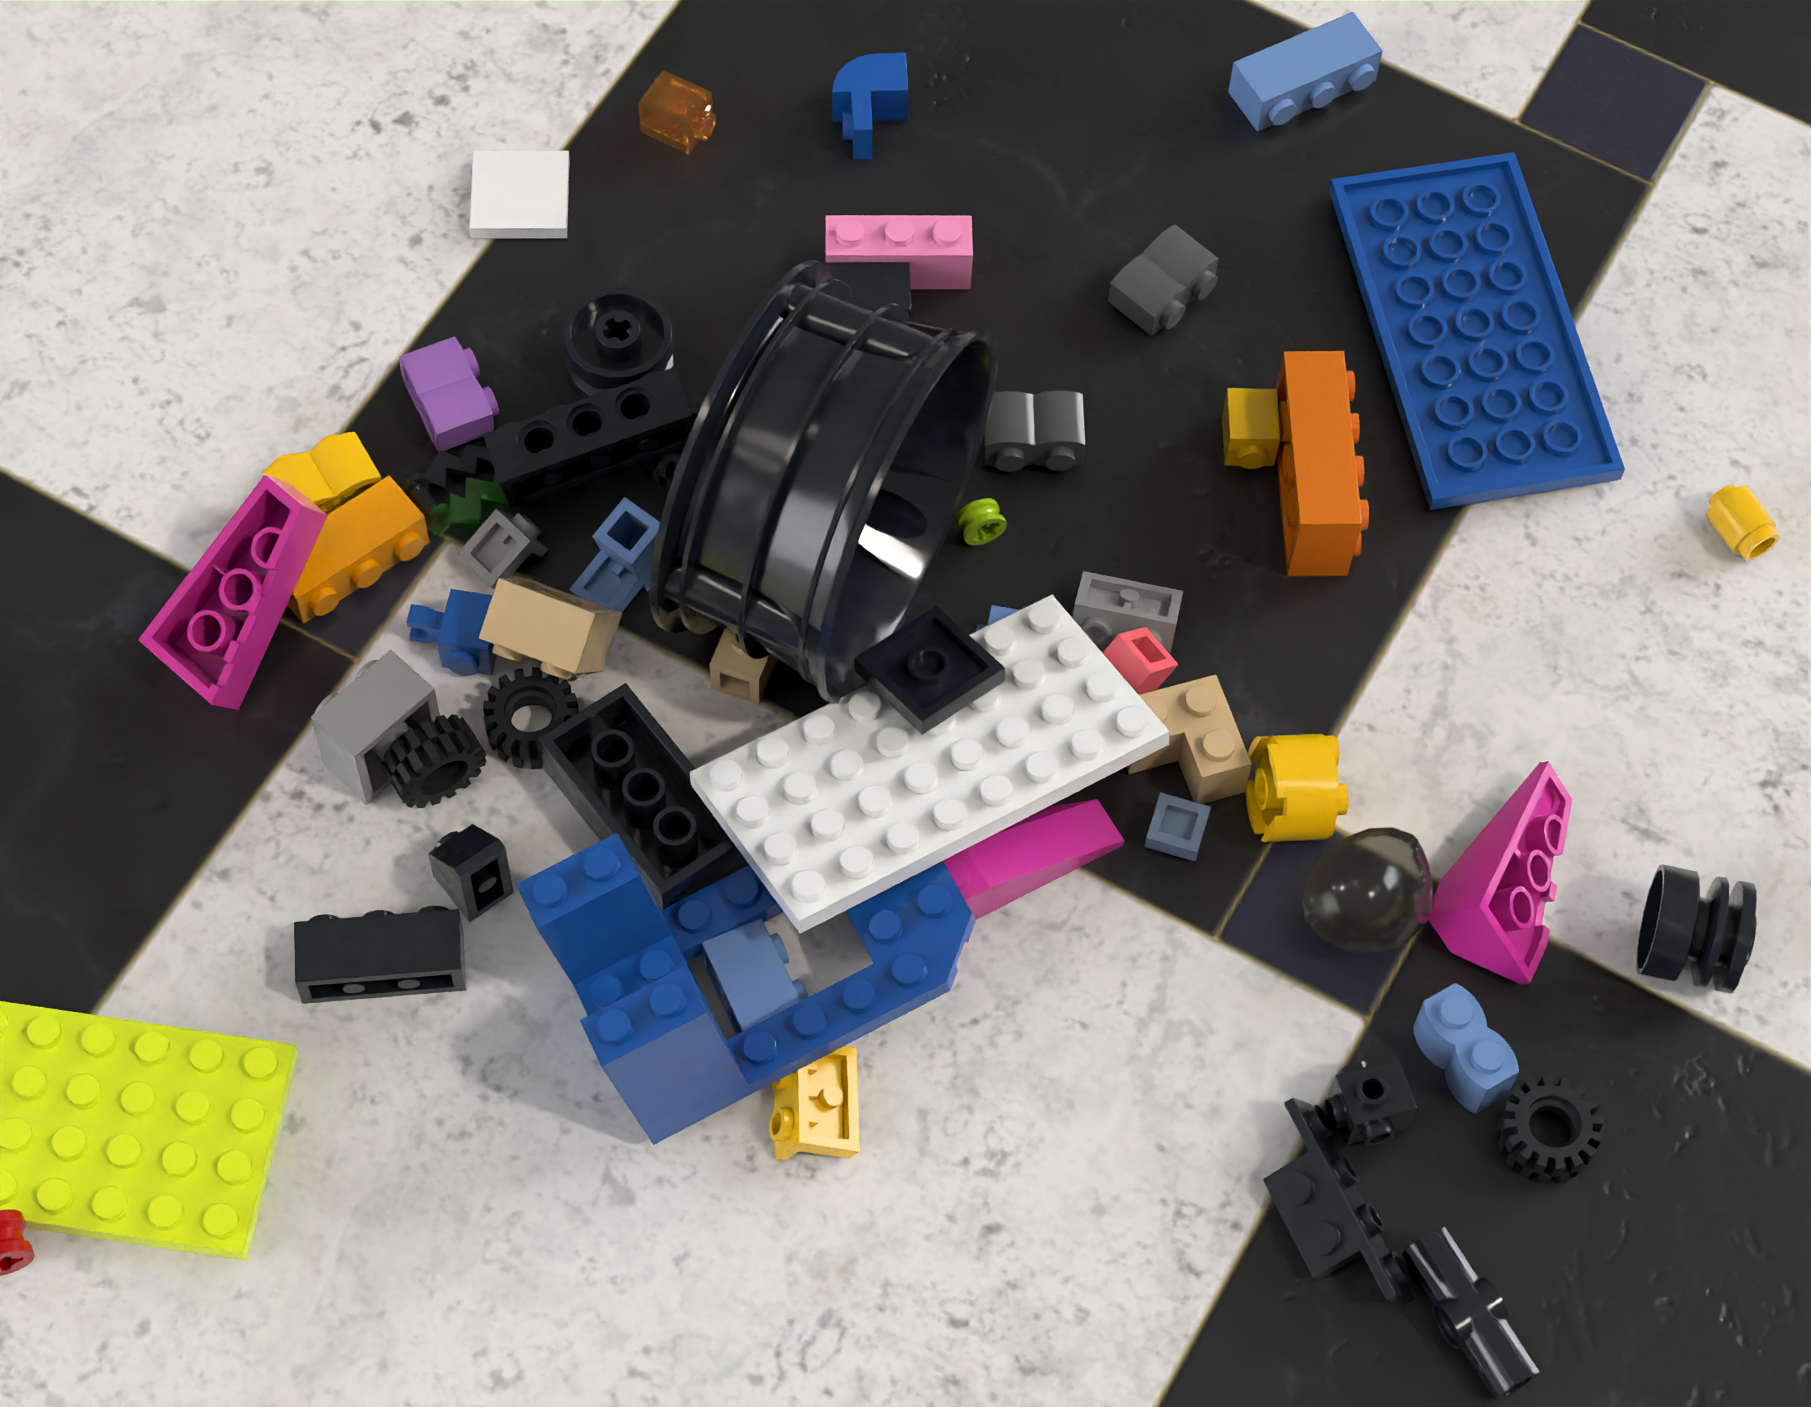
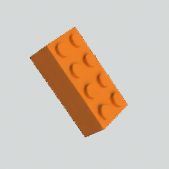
[1276,351,1369,576]

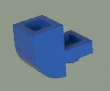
[832,53,908,159]

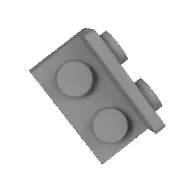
[1072,571,1183,654]

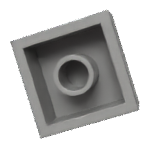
[311,650,440,805]

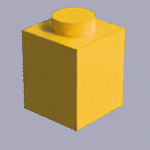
[1222,388,1280,469]

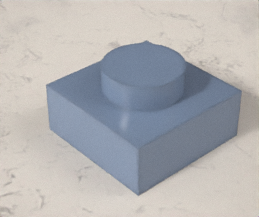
[1144,792,1211,861]

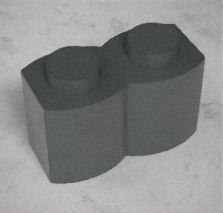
[1108,225,1219,336]
[983,391,1085,472]

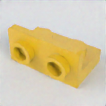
[769,1046,859,1160]

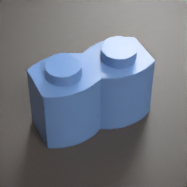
[1413,983,1519,1114]

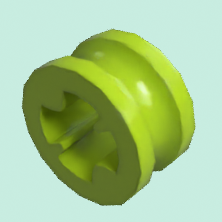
[956,498,1007,546]

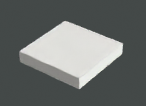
[469,151,570,238]

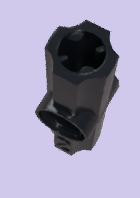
[1402,1227,1540,1400]

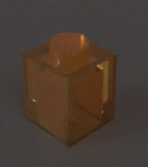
[639,70,716,155]

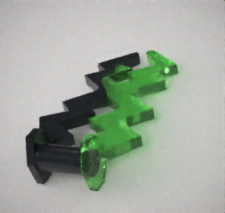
[403,416,548,536]

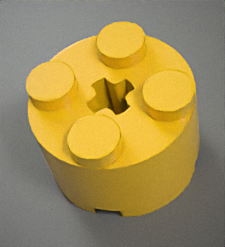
[1245,734,1349,842]

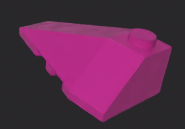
[1425,761,1572,985]
[943,799,1125,920]

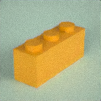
[287,475,430,624]

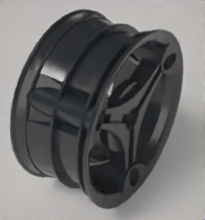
[650,260,998,704]

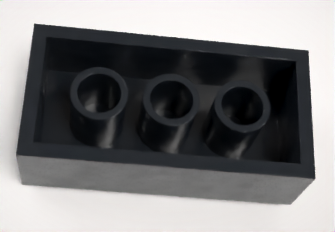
[538,683,749,910]

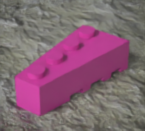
[138,474,328,710]

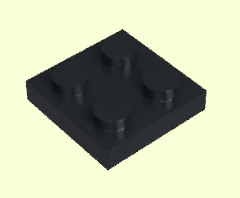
[854,606,1005,735]

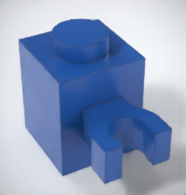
[406,589,497,676]

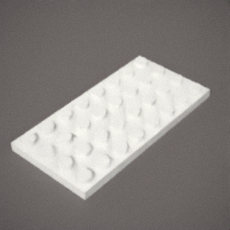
[690,595,1170,934]

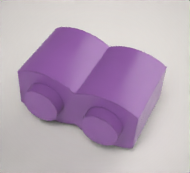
[399,336,499,452]

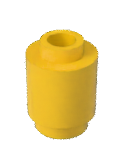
[1706,484,1779,561]

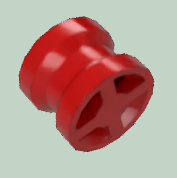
[0,1209,35,1276]

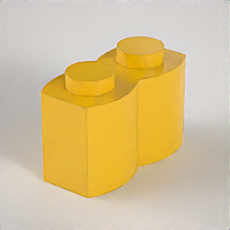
[262,432,382,514]

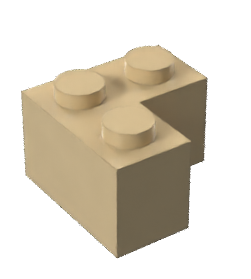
[1126,675,1252,804]

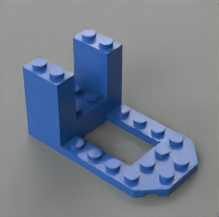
[516,833,975,1145]

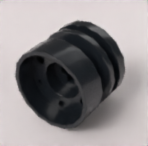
[1636,864,1757,994]

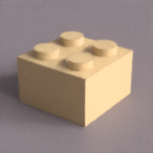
[479,578,622,679]

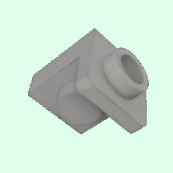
[457,508,549,589]

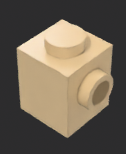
[710,629,778,704]

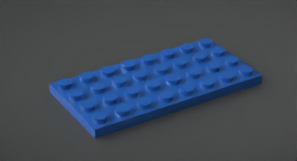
[1329,152,1625,510]

